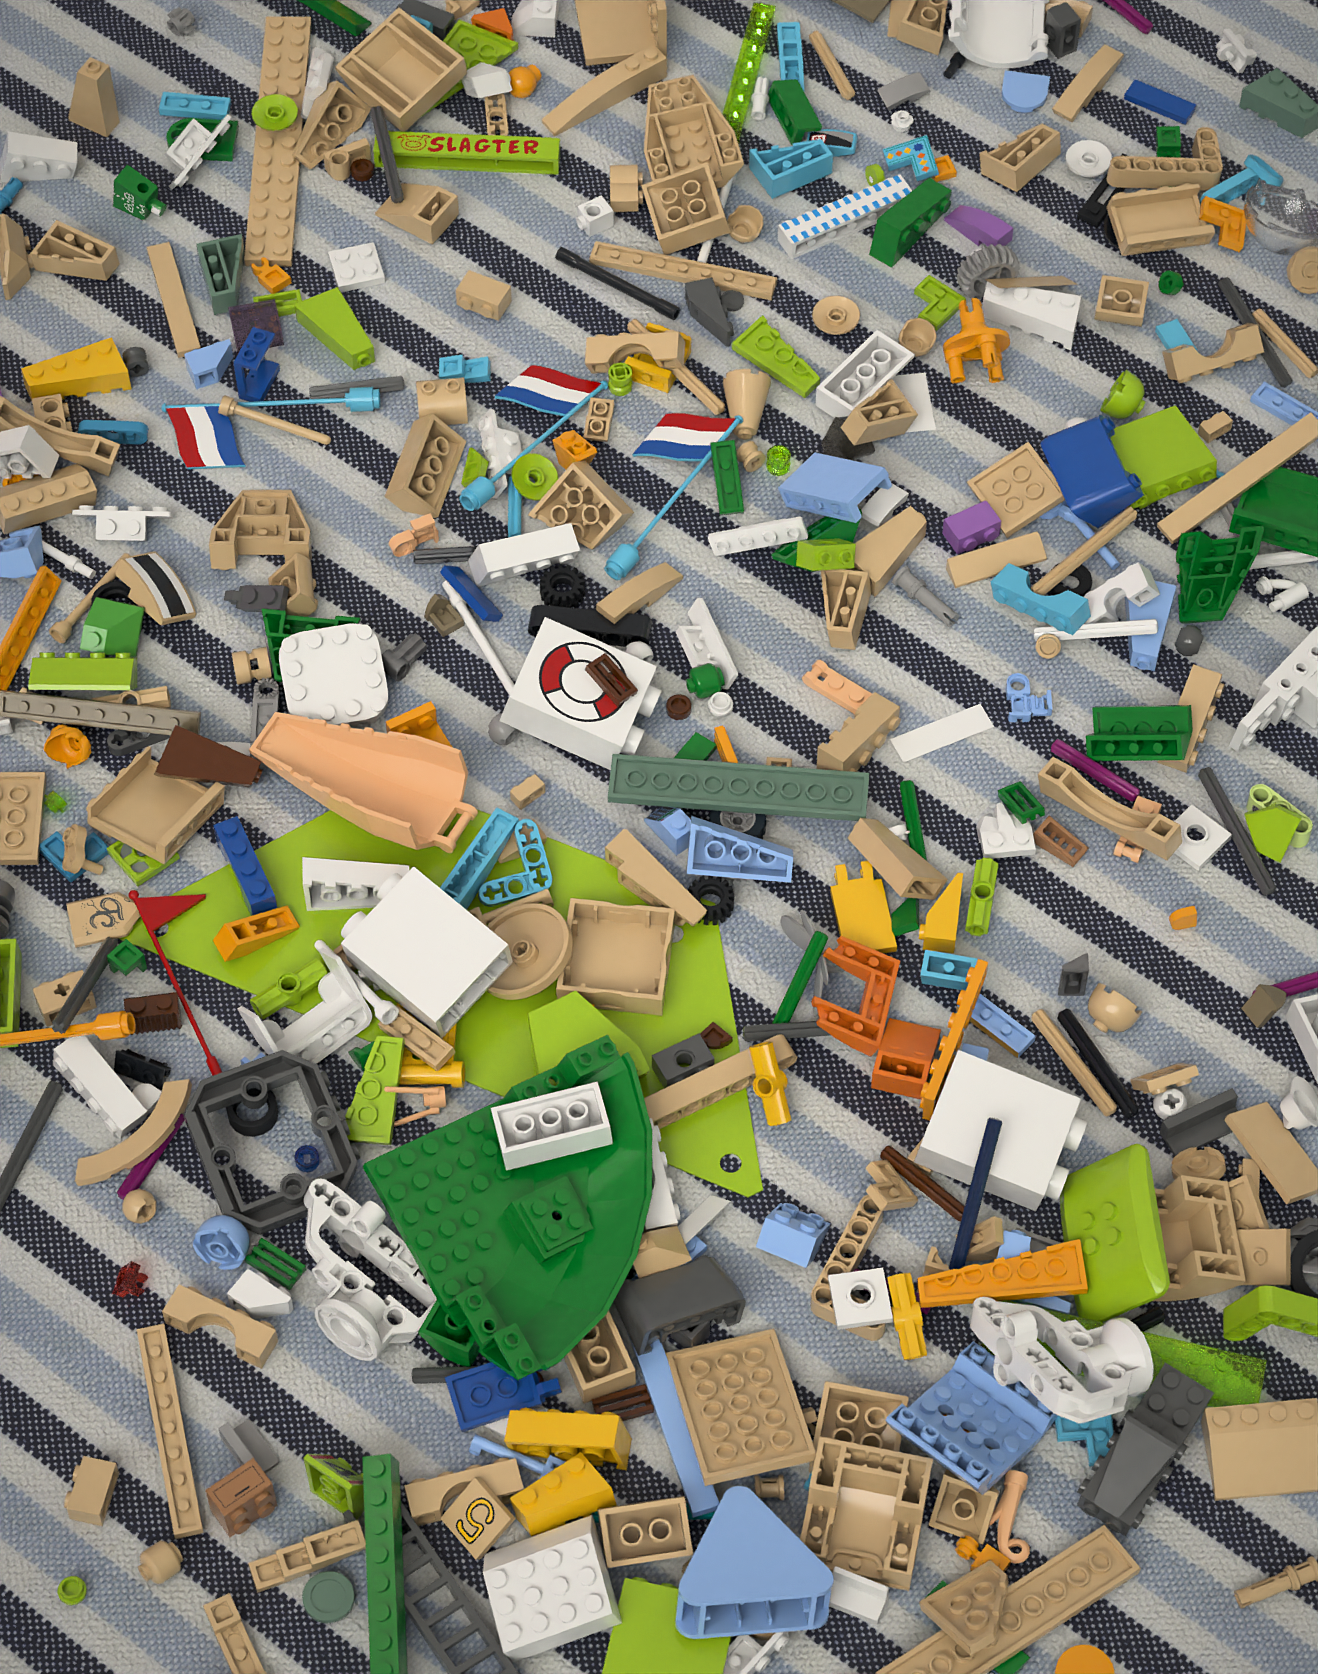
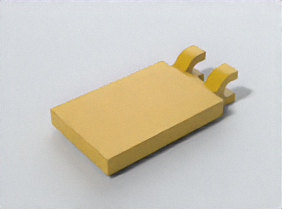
[830,861,897,953]

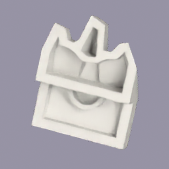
[976,802,1036,859]

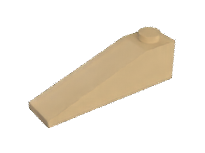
[292,81,371,169]

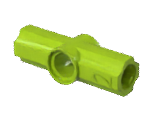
[965,857,998,936]
[250,958,328,1020]

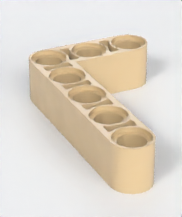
[1106,127,1223,190]
[810,1195,886,1341]

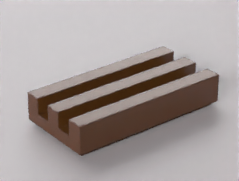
[585,653,638,707]
[592,1384,654,1422]

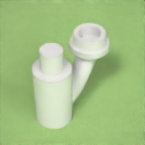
[1256,576,1309,612]

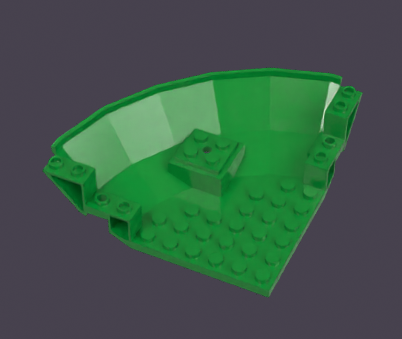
[362,1035,652,1380]

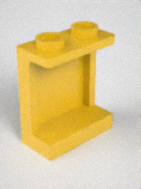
[624,322,691,393]

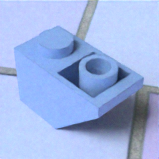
[184,339,233,389]

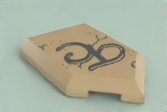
[66,892,141,948]

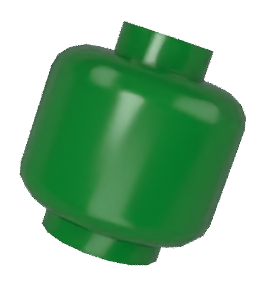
[685,663,725,699]

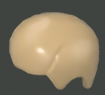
[727,205,763,243]
[898,318,937,357]

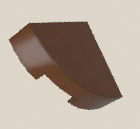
[700,1022,733,1049]

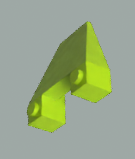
[527,991,651,1086]

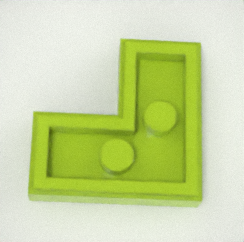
[914,275,966,332]

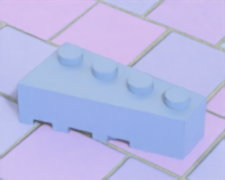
[687,816,793,883]

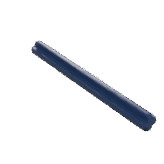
[949,1118,1002,1270]

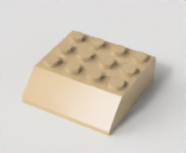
[335,8,467,132]

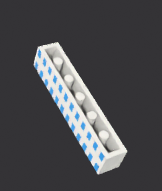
[778,174,912,259]

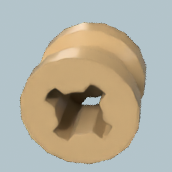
[736,441,766,472]

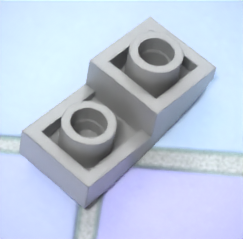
[877,72,931,111]

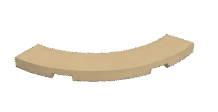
[75,1079,192,1186]

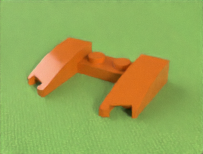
[811,936,900,1057]

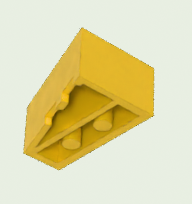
[510,1452,617,1536]

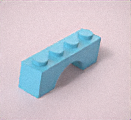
[991,563,1091,635]

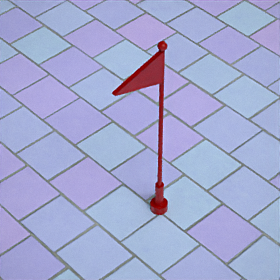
[128,890,222,1076]

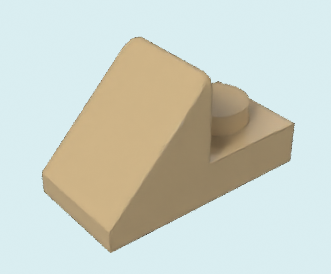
[956,1216,1004,1261]

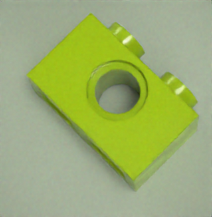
[796,538,856,571]

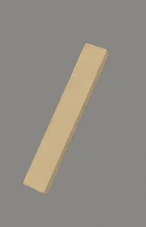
[147,242,201,358]

